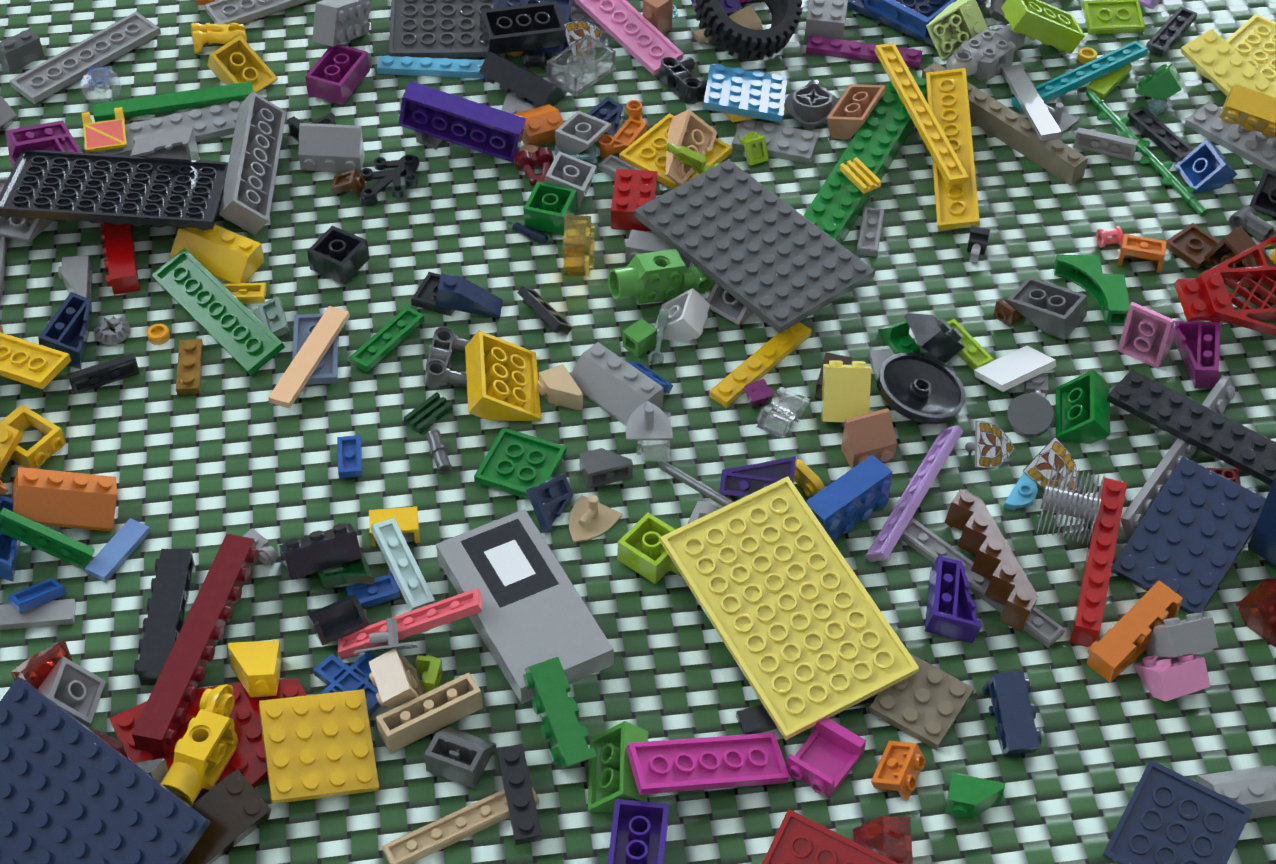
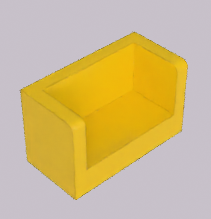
[369,506,420,547]

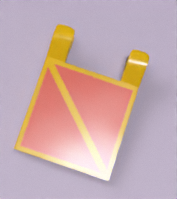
[82,107,127,153]

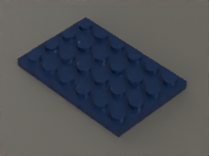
[1111,456,1266,614]

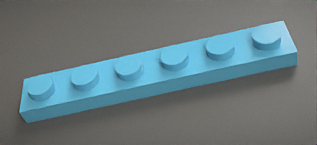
[377,56,485,79]

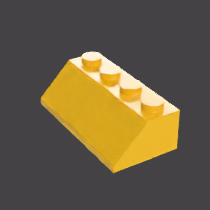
[170,224,265,284]

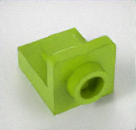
[739,132,769,165]
[416,655,443,693]

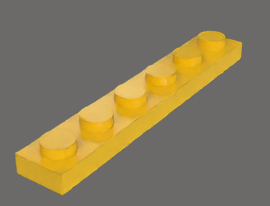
[709,322,812,408]

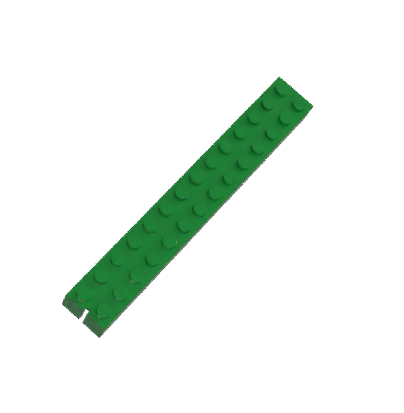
[803,75,928,245]

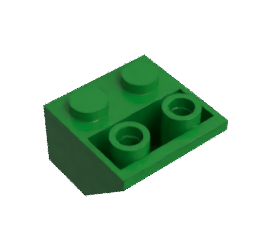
[1134,64,1184,100]

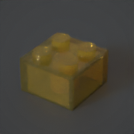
[563,215,596,277]

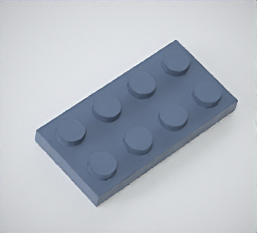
[292,313,339,385]

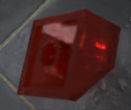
[11,640,73,689]

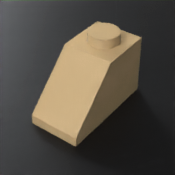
[537,364,583,410]

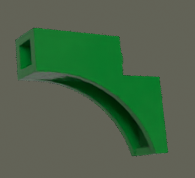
[1053,254,1130,326]

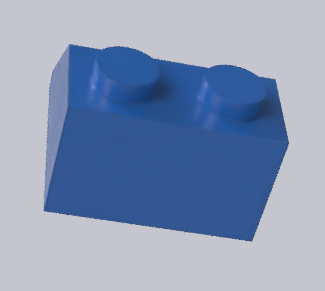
[1175,139,1238,194]

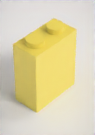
[821,360,871,422]

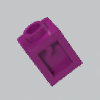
[744,379,774,407]

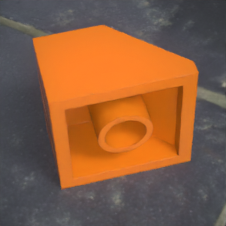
[514,104,564,146]

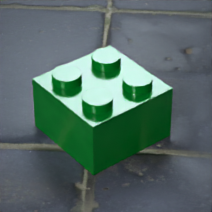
[523,181,578,235]

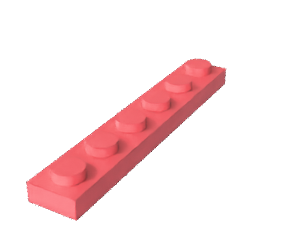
[338,588,482,660]

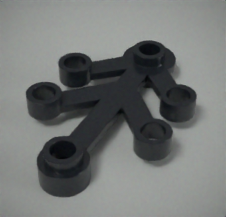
[360,154,420,206]

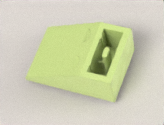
[926,0,988,60]

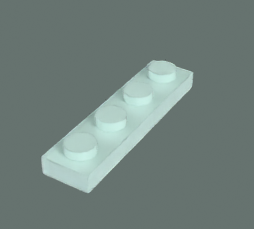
[371,518,435,611]

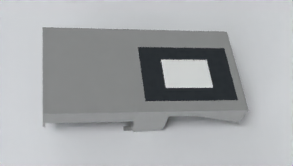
[436,509,614,704]

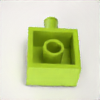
[617,513,683,584]

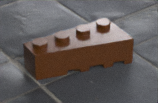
[1204,226,1276,308]

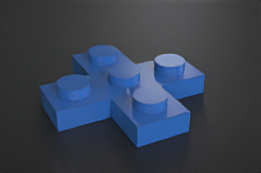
[313,653,381,717]

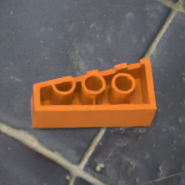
[1086,580,1183,683]

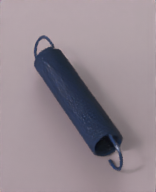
[508,222,553,244]

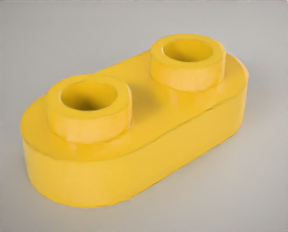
[794,459,825,497]

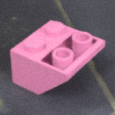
[1134,653,1211,701]

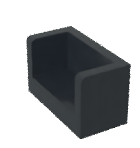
[308,594,369,646]

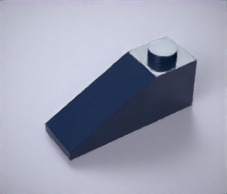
[435,273,503,319]

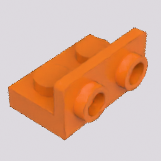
[871,741,925,801]

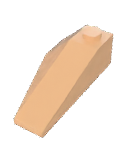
[665,109,717,186]

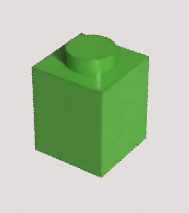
[623,318,657,358]

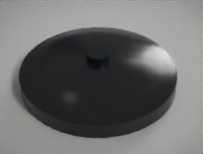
[876,352,966,424]

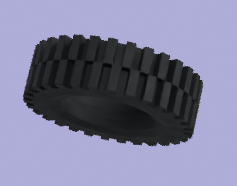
[695,0,803,60]

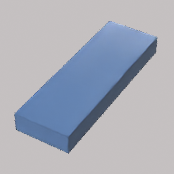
[85,518,151,583]

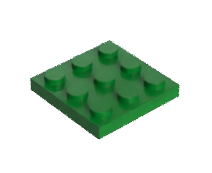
[474,427,567,500]

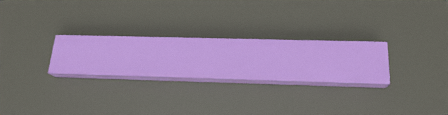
[865,425,963,562]

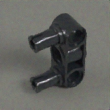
[658,57,707,104]

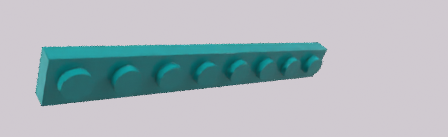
[1011,41,1148,113]

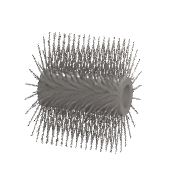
[1037,464,1105,545]

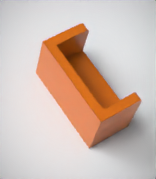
[1117,234,1167,273]

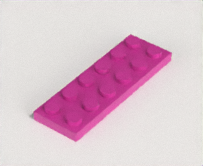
[626,733,790,795]

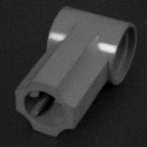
[1229,205,1275,241]

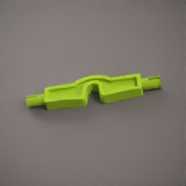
[665,142,720,174]

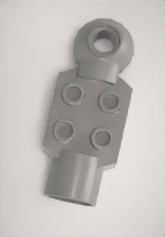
[946,24,1025,81]

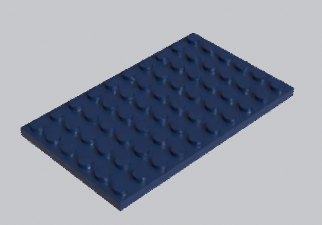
[0,677,211,864]

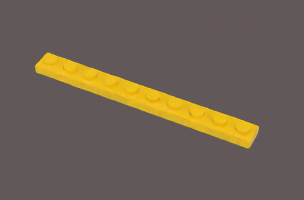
[875,43,968,186]

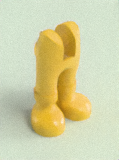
[191,23,247,54]

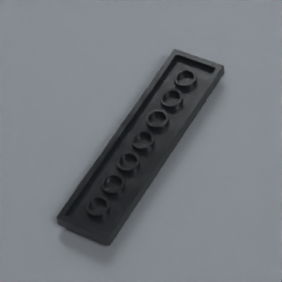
[1107,369,1276,486]

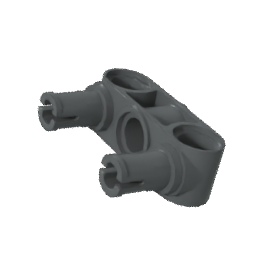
[424,327,470,389]

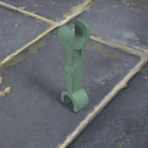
[649,309,669,365]

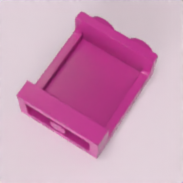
[786,717,866,798]

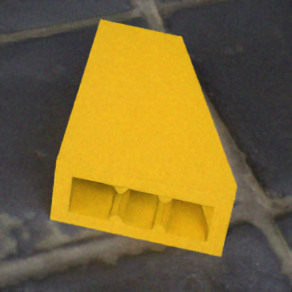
[228,640,282,697]

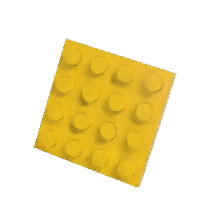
[619,113,733,189]
[259,689,379,804]

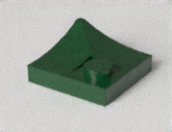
[316,549,375,589]

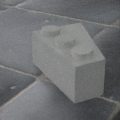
[130,127,199,160]

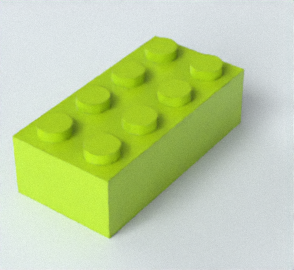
[1001,0,1085,54]

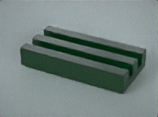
[404,392,453,434]

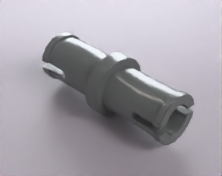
[426,429,452,474]

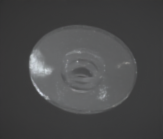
[80,67,121,104]

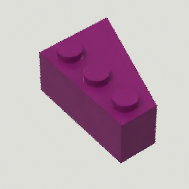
[1174,321,1220,389]

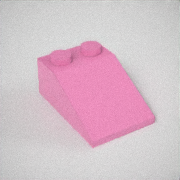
[1118,302,1174,369]

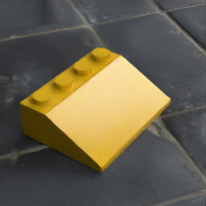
[465,330,541,421]

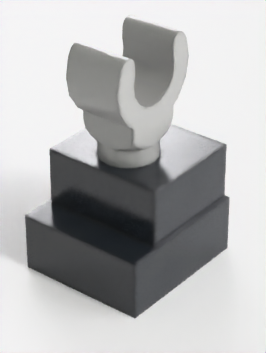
[967,226,990,263]

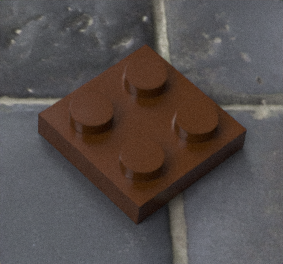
[1166,223,1220,270]

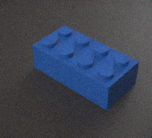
[805,455,893,542]

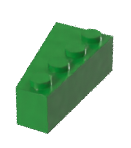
[523,657,597,769]

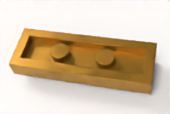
[176,339,203,395]

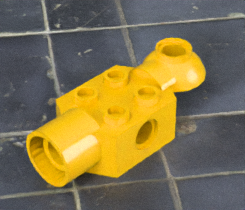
[161,684,238,806]

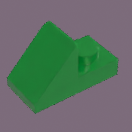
[878,321,920,354]

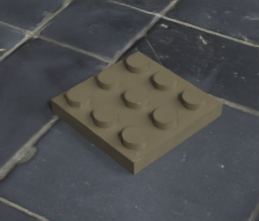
[869,653,974,750]

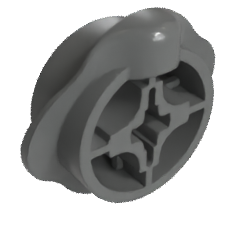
[785,79,839,131]

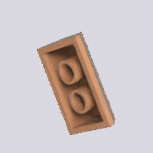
[827,84,887,140]

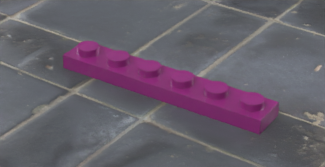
[806,35,923,69]

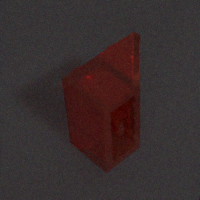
[1236,578,1276,647]

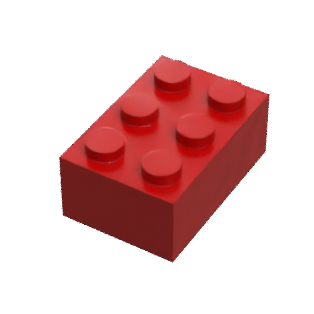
[611,169,658,232]

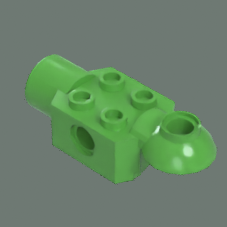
[608,249,714,304]

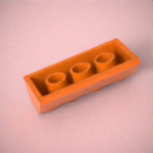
[13,467,117,532]

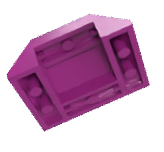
[6,120,82,167]

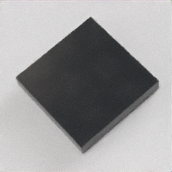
[411,272,455,316]

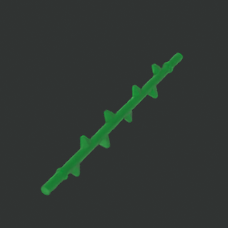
[1086,90,1207,217]

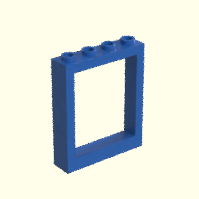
[864,0,957,38]

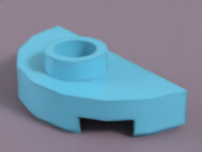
[1003,472,1038,511]

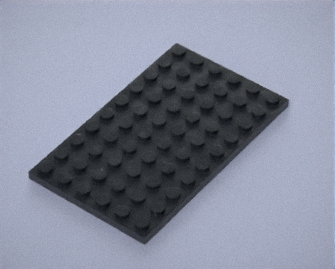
[0,149,229,230]

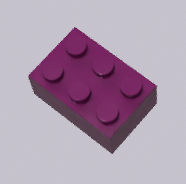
[305,44,370,105]

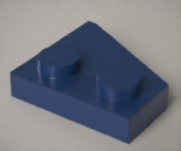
[587,97,623,136]
[526,474,573,533]

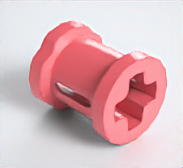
[1096,226,1123,248]

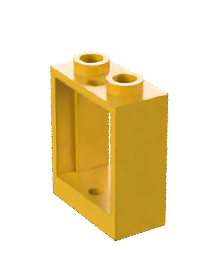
[1,404,66,469]

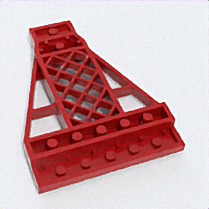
[1174,235,1276,337]

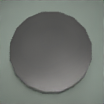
[1007,393,1053,437]

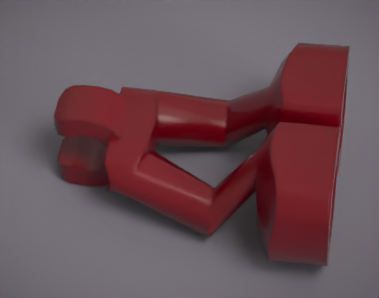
[514,148,554,186]

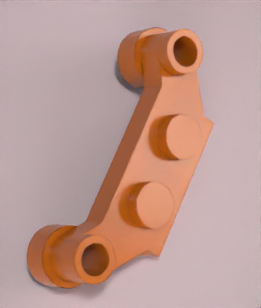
[598,100,647,159]

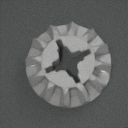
[94,316,130,345]

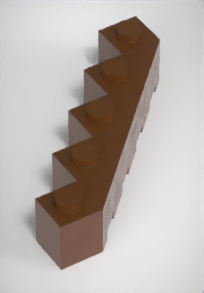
[944,489,1038,632]

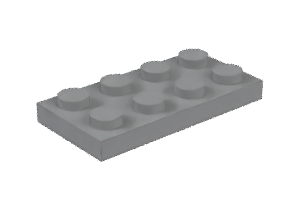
[732,119,819,164]

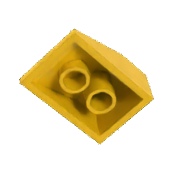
[207,35,278,94]

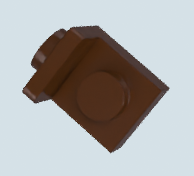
[331,169,366,197]
[993,299,1024,327]

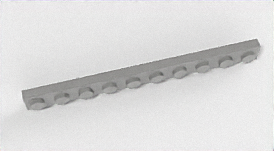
[1121,376,1235,537]

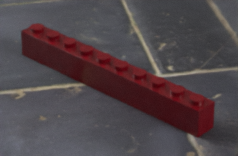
[132,534,259,755]

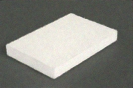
[974,346,1056,392]

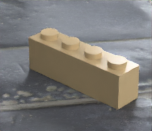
[376,672,483,753]

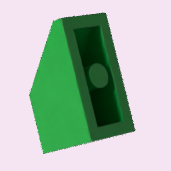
[945,773,1005,819]

